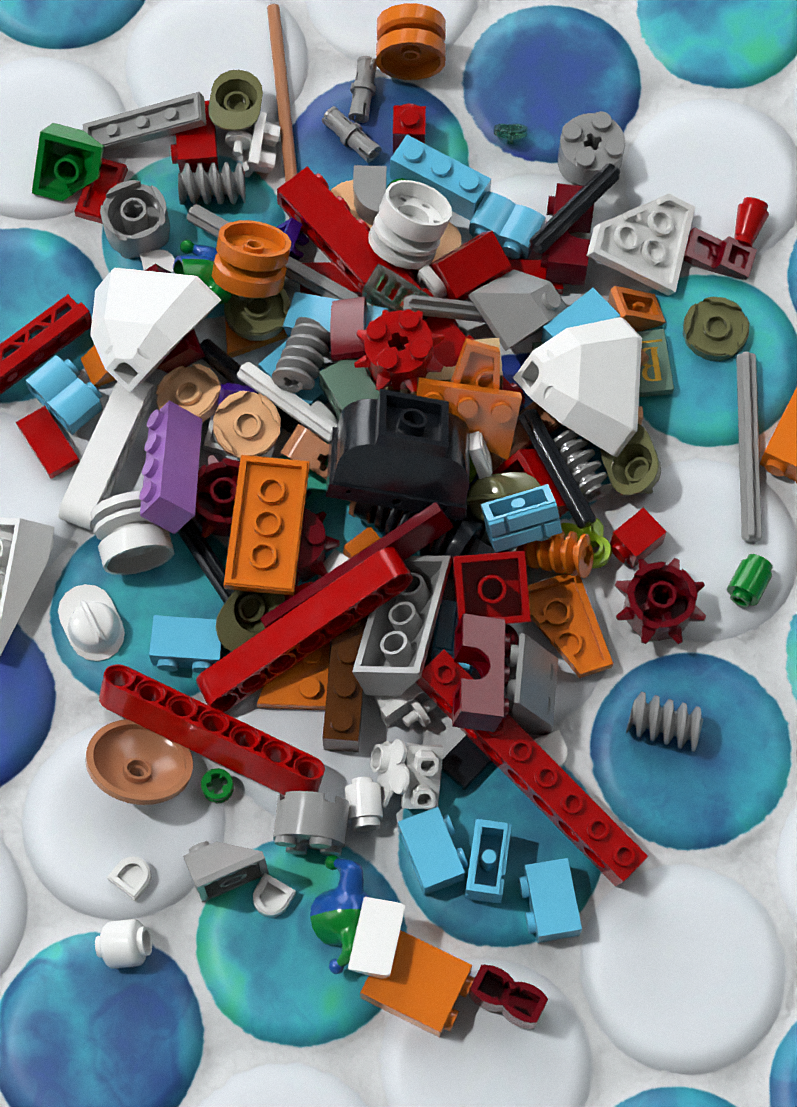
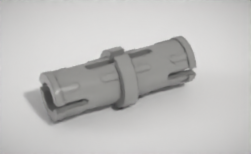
[348,56,377,123]
[322,106,381,163]

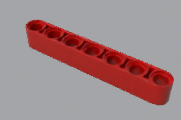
[196,547,413,712]
[99,664,325,795]

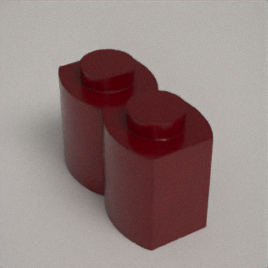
[469,964,548,1029]

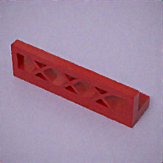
[0,294,92,395]

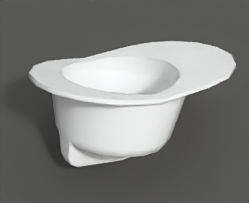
[58,584,125,661]

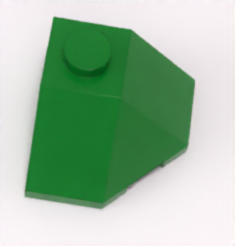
[32,123,104,201]

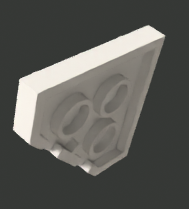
[587,193,695,296]

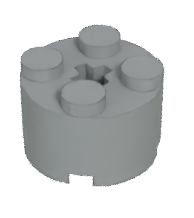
[558,111,625,186]
[100,180,170,259]
[273,791,349,856]

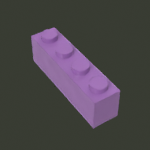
[139,400,202,534]

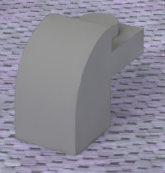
[353,165,387,226]

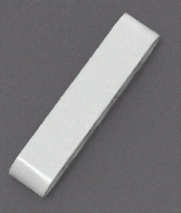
[58,381,156,530]

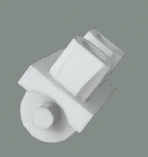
[225,111,281,178]
[375,683,436,728]
[401,743,444,810]

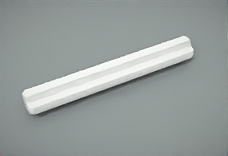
[237,362,337,443]

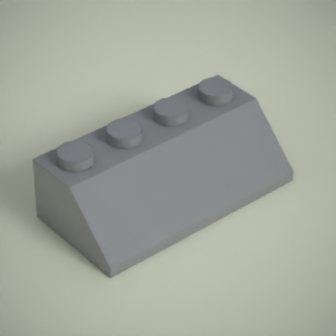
[352,556,452,696]

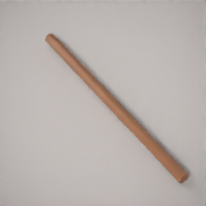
[267,4,302,233]

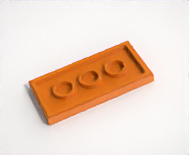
[224,455,310,596]

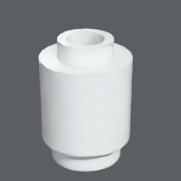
[345,777,383,832]

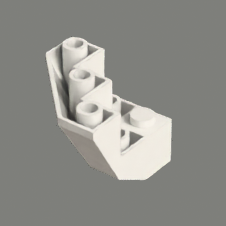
[90,268,221,393]
[513,317,642,457]

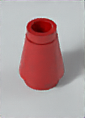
[734,197,769,247]

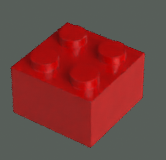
[452,551,531,624]

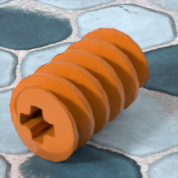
[516,530,594,578]

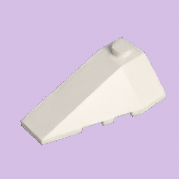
[0,517,55,656]

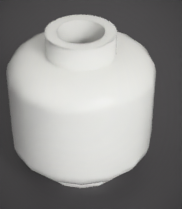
[95,919,152,969]

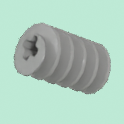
[178,162,246,205]
[272,317,331,393]
[553,429,613,503]
[626,691,703,752]

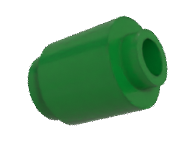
[727,554,773,607]

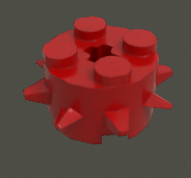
[354,309,445,393]

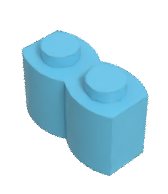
[469,191,546,259]
[25,355,103,435]

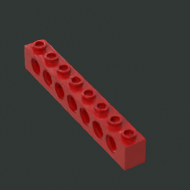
[415,649,648,887]

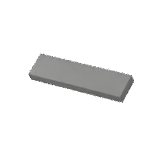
[82,91,206,153]

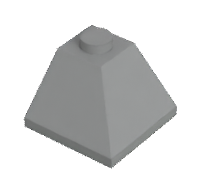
[468,270,567,351]
[183,841,269,903]

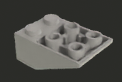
[506,633,558,736]

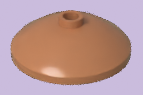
[85,719,193,805]

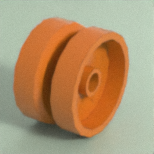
[376,3,446,80]
[212,220,291,298]

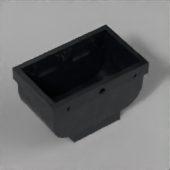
[326,389,469,521]

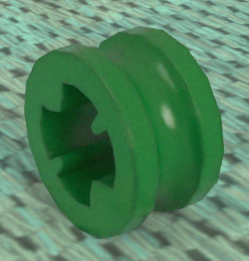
[201,768,234,804]

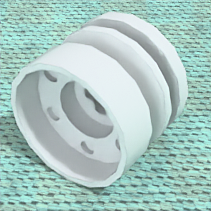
[368,180,452,269]
[90,491,174,575]

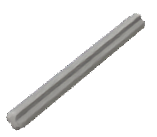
[186,204,359,300]
[736,352,762,542]

